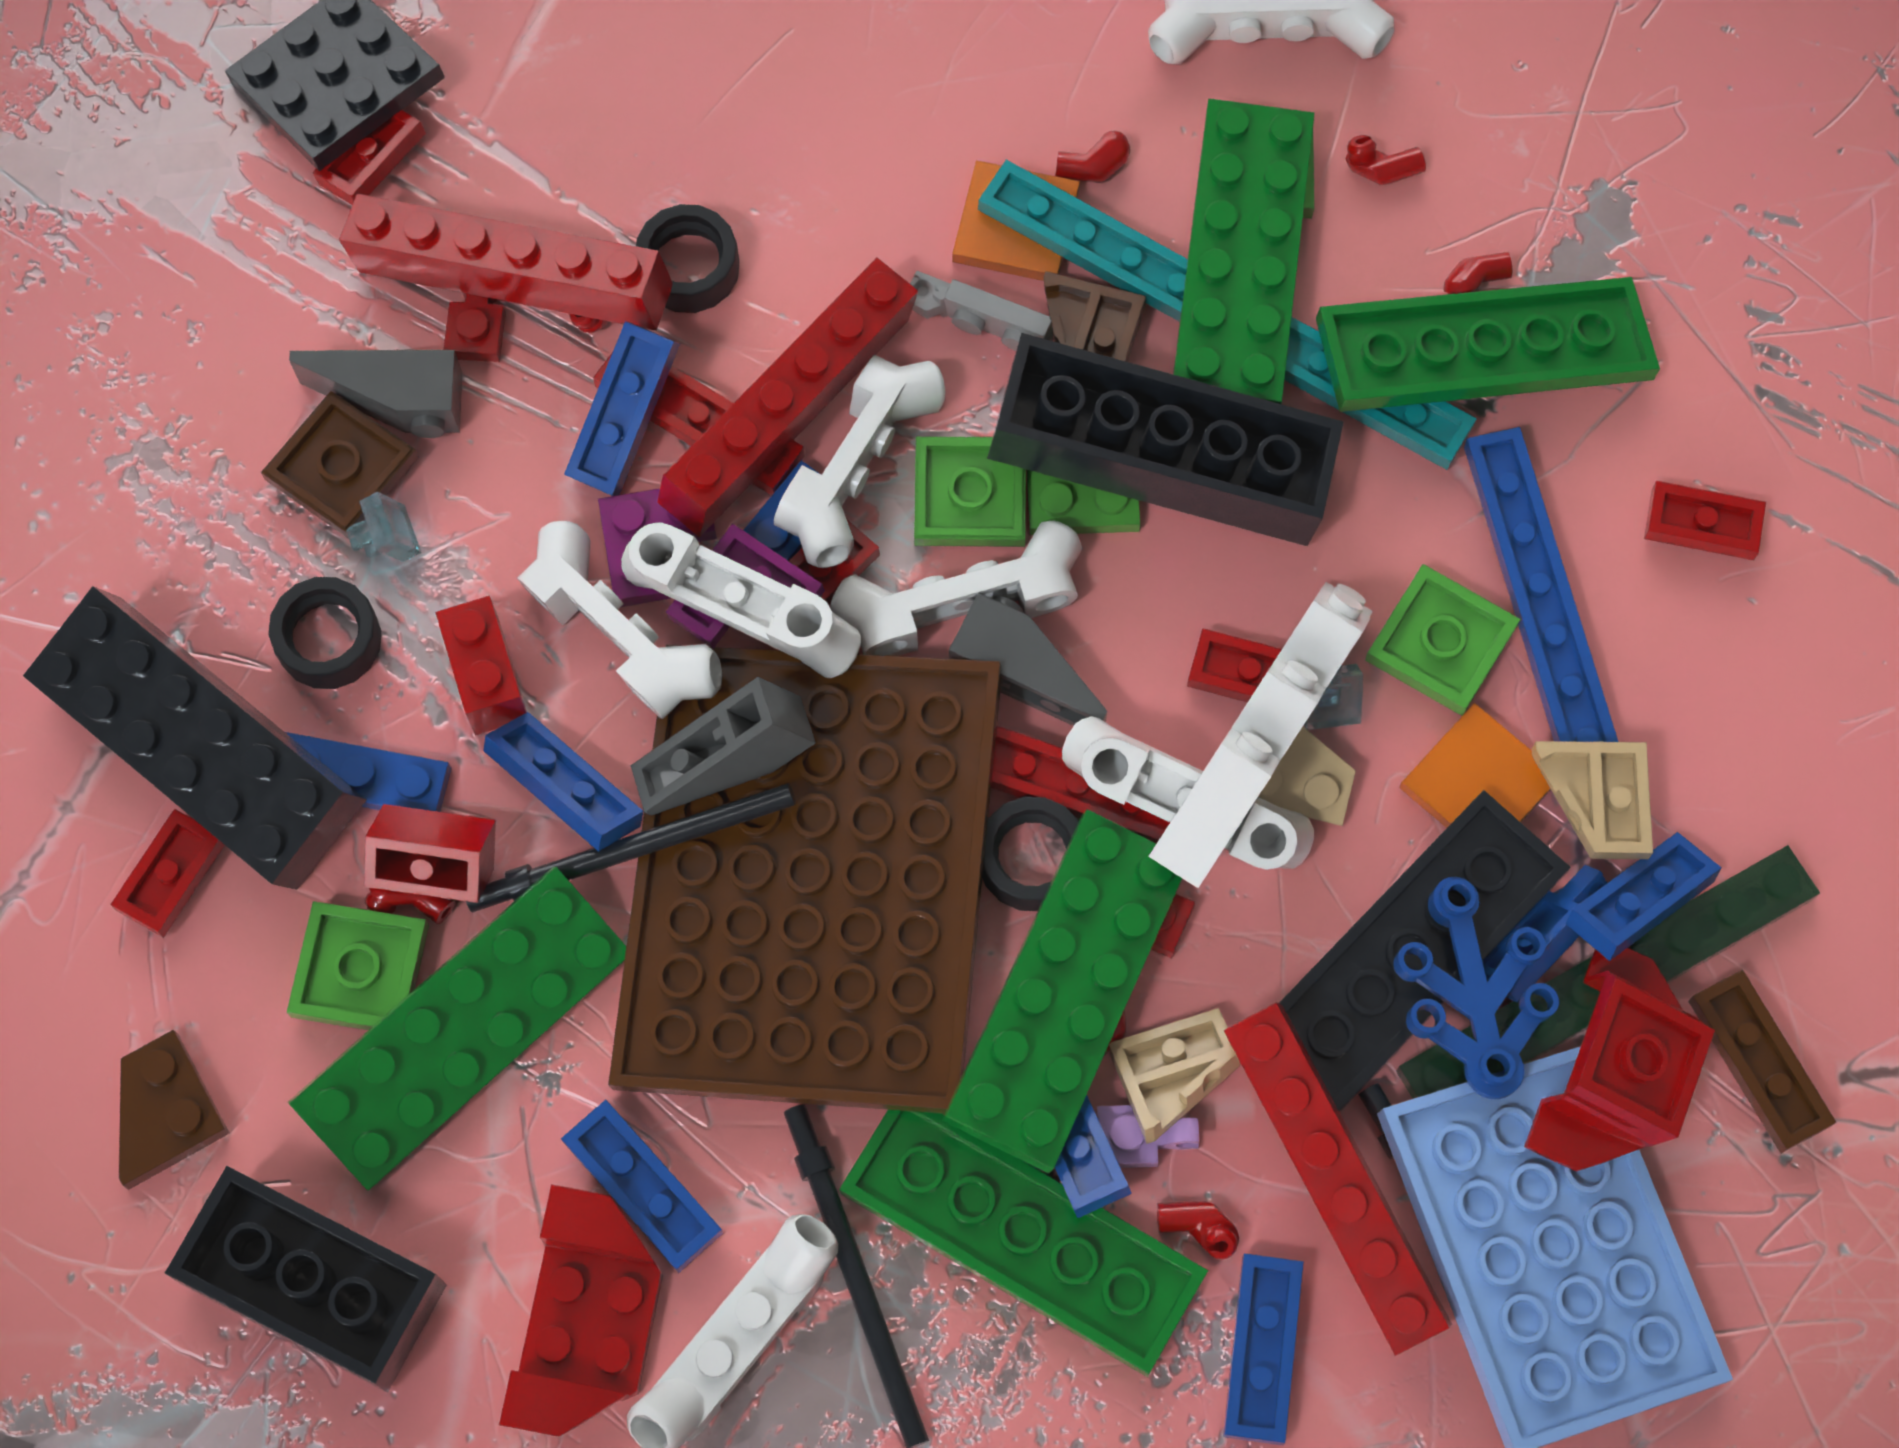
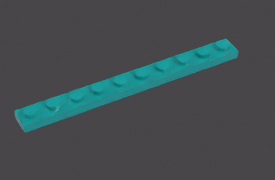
[978,159,1477,470]

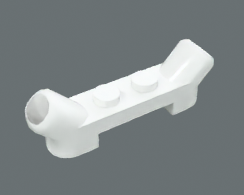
[1148,0,1394,65]
[774,355,946,568]
[830,520,1083,656]
[517,521,722,719]
[621,522,861,678]
[1062,716,1314,870]
[627,1214,838,1448]

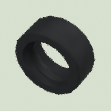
[636,204,739,313]
[268,577,382,689]
[982,797,1079,911]

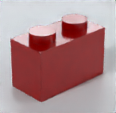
[435,595,527,735]
[364,804,496,903]

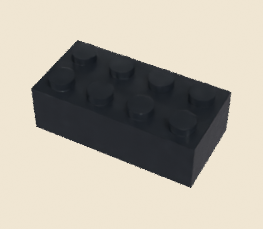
[165,1166,447,1393]

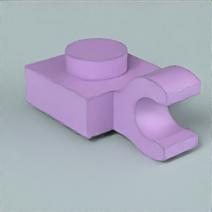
[1097,1105,1199,1168]

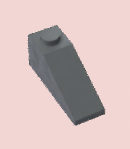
[289,350,462,438]
[949,593,1107,726]
[631,677,816,815]

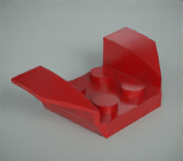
[1524,948,1715,1172]
[499,1184,663,1437]

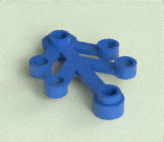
[1393,877,1559,1100]

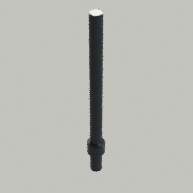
[466,783,796,913]
[784,1104,929,1448]

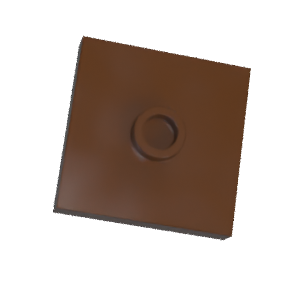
[261,391,419,539]

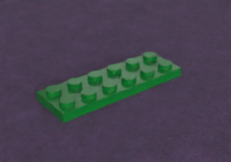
[1173,98,1315,404]
[1316,277,1660,412]
[941,809,1182,1173]
[288,867,626,1191]
[839,1110,1208,1378]

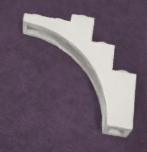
[1149,582,1373,888]

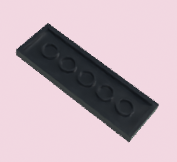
[1279,790,1571,1112]

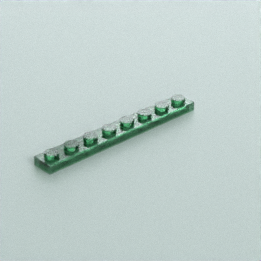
[1396,845,1820,1099]

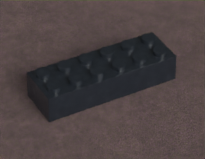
[987,333,1344,546]
[23,586,367,890]

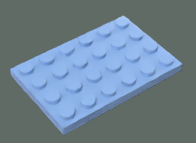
[1377,1046,1733,1448]

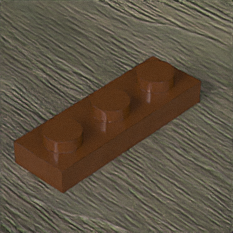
[1688,970,1837,1154]

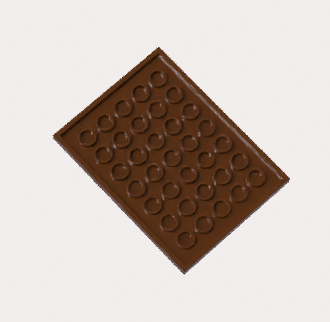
[608,645,1002,1114]

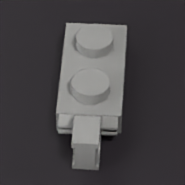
[910,271,1054,351]

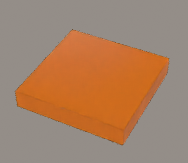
[952,160,1080,281]
[1399,703,1551,828]

